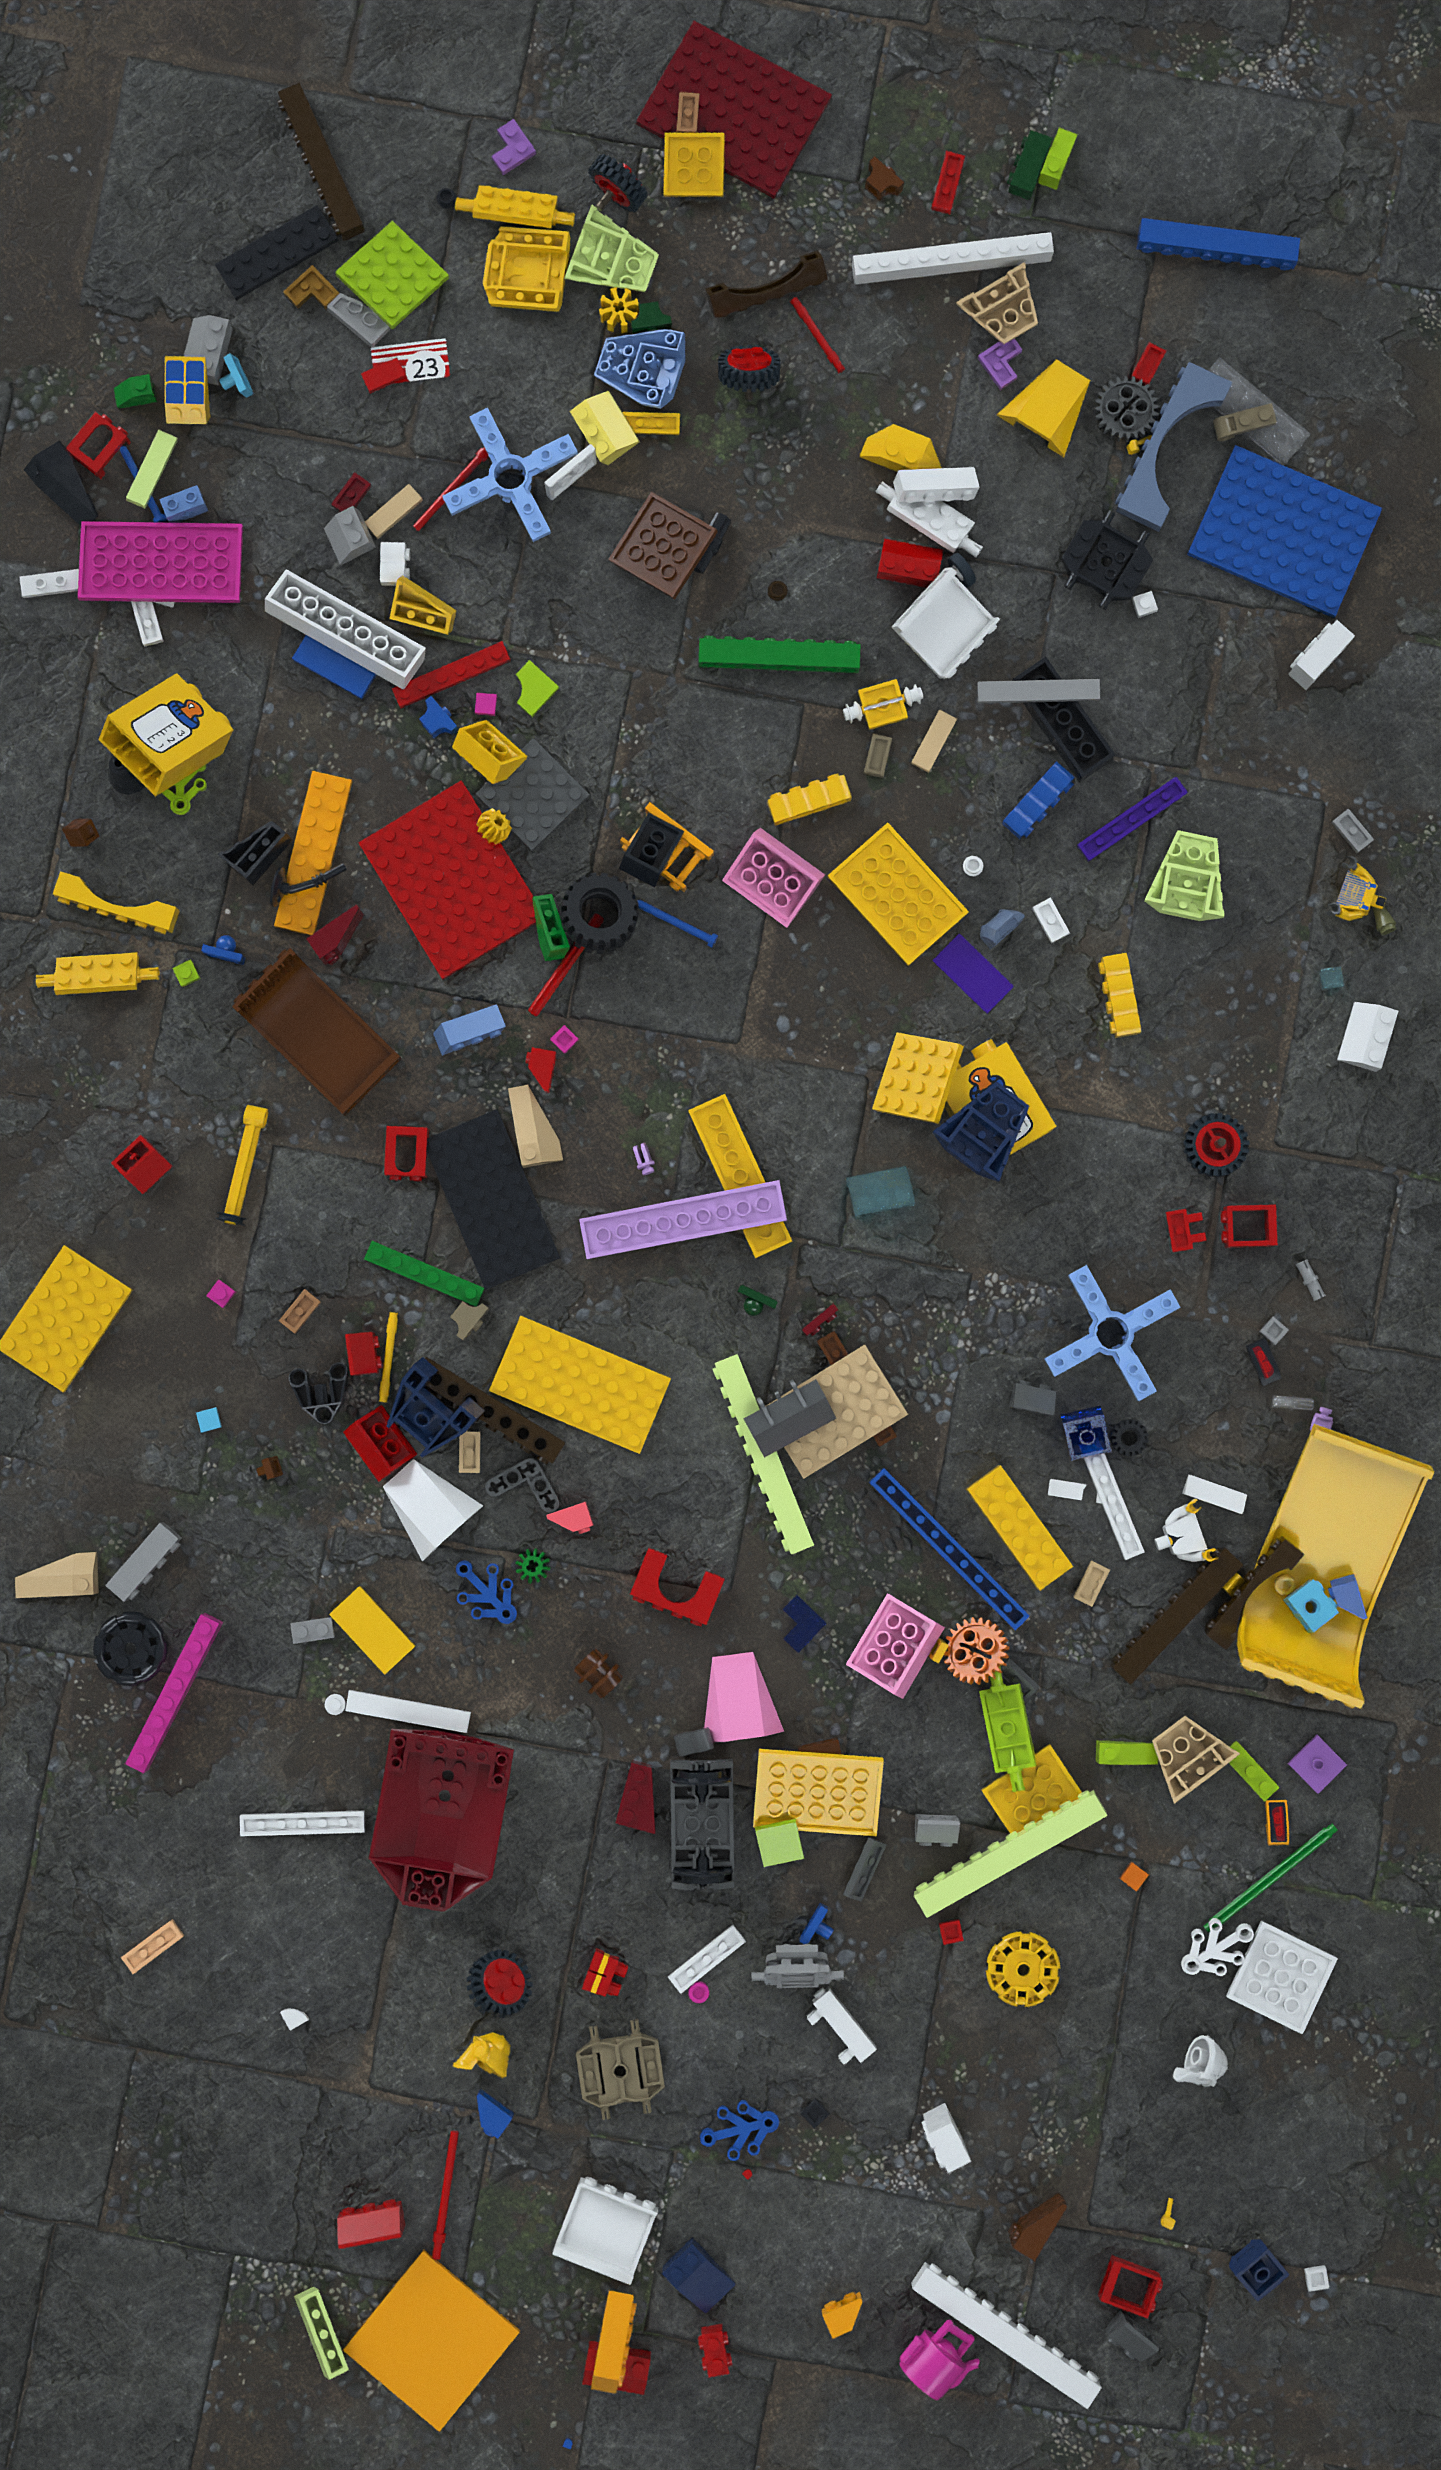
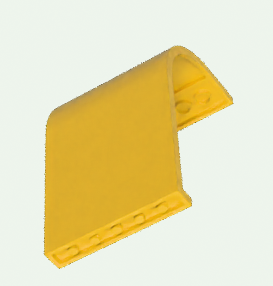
[1237,1424,1434,1709]

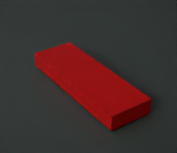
[931,151,965,214]

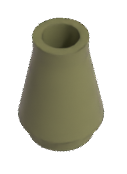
[1372,906,1396,935]

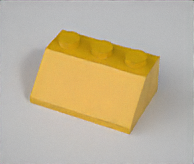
[452,720,527,784]

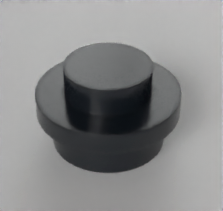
[436,188,456,209]

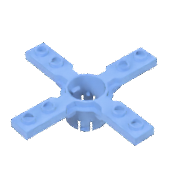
[442,408,578,542]
[1044,1265,1181,1401]

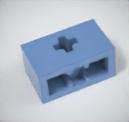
[160,485,208,523]

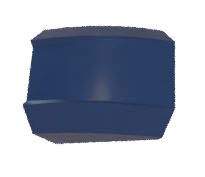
[1229,2239,1289,2302]

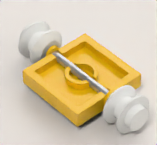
[843,679,923,730]

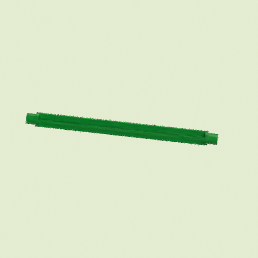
[1203,1824,1338,1933]

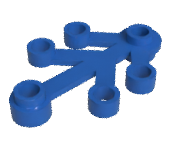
[456,1560,517,1624]
[700,2100,779,2161]

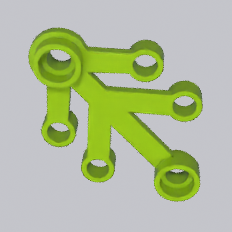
[162,765,207,815]

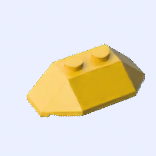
[860,424,941,472]

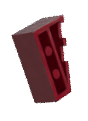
[615,1760,656,1834]

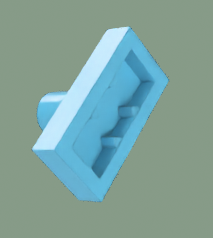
[219,353,254,397]

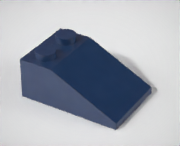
[662,2237,736,2314]

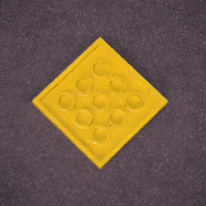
[872,1033,964,1124]
[981,1744,1082,1833]

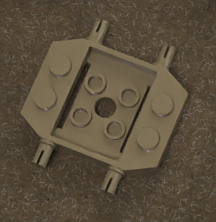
[576,2019,665,2120]

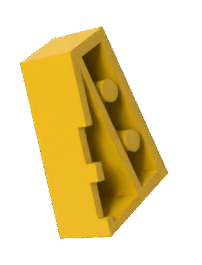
[390,575,457,635]

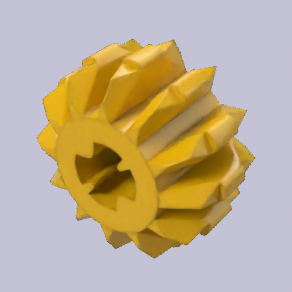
[476,808,512,844]

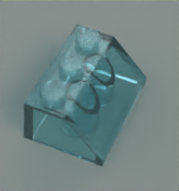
[846,1166,915,1218]

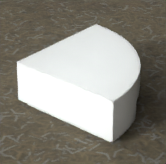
[280,2008,309,2030]

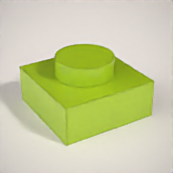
[173,960,201,987]

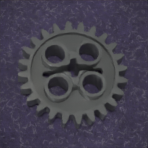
[1093,376,1159,442]

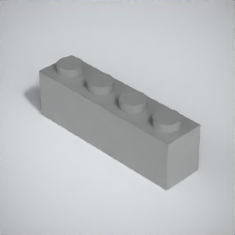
[105,1522,182,1602]

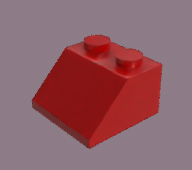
[345,1332,382,1376]

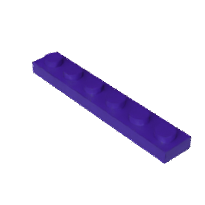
[1077,776,1188,862]

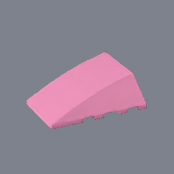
[704,1652,784,1742]

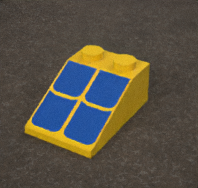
[165,356,210,424]

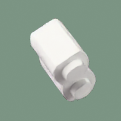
[380,542,410,586]

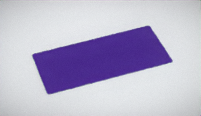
[933,934,1014,1013]

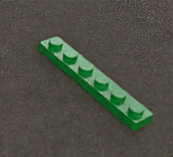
[364,1241,485,1307]

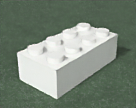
[922,2103,971,2173]

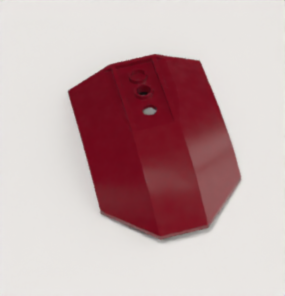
[368,1729,514,1912]

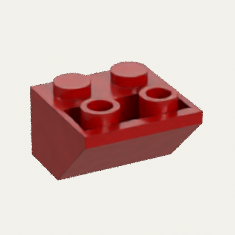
[111,1135,173,1194]

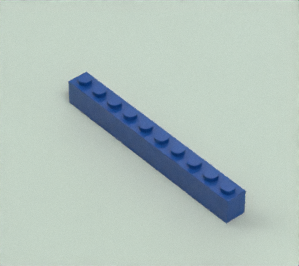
[868,1468,1030,1630]

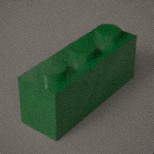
[1007,130,1053,200]

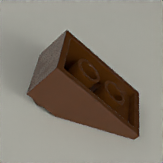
[1008,2193,1067,2261]

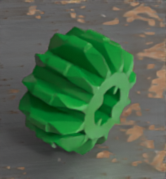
[515,1548,550,1583]

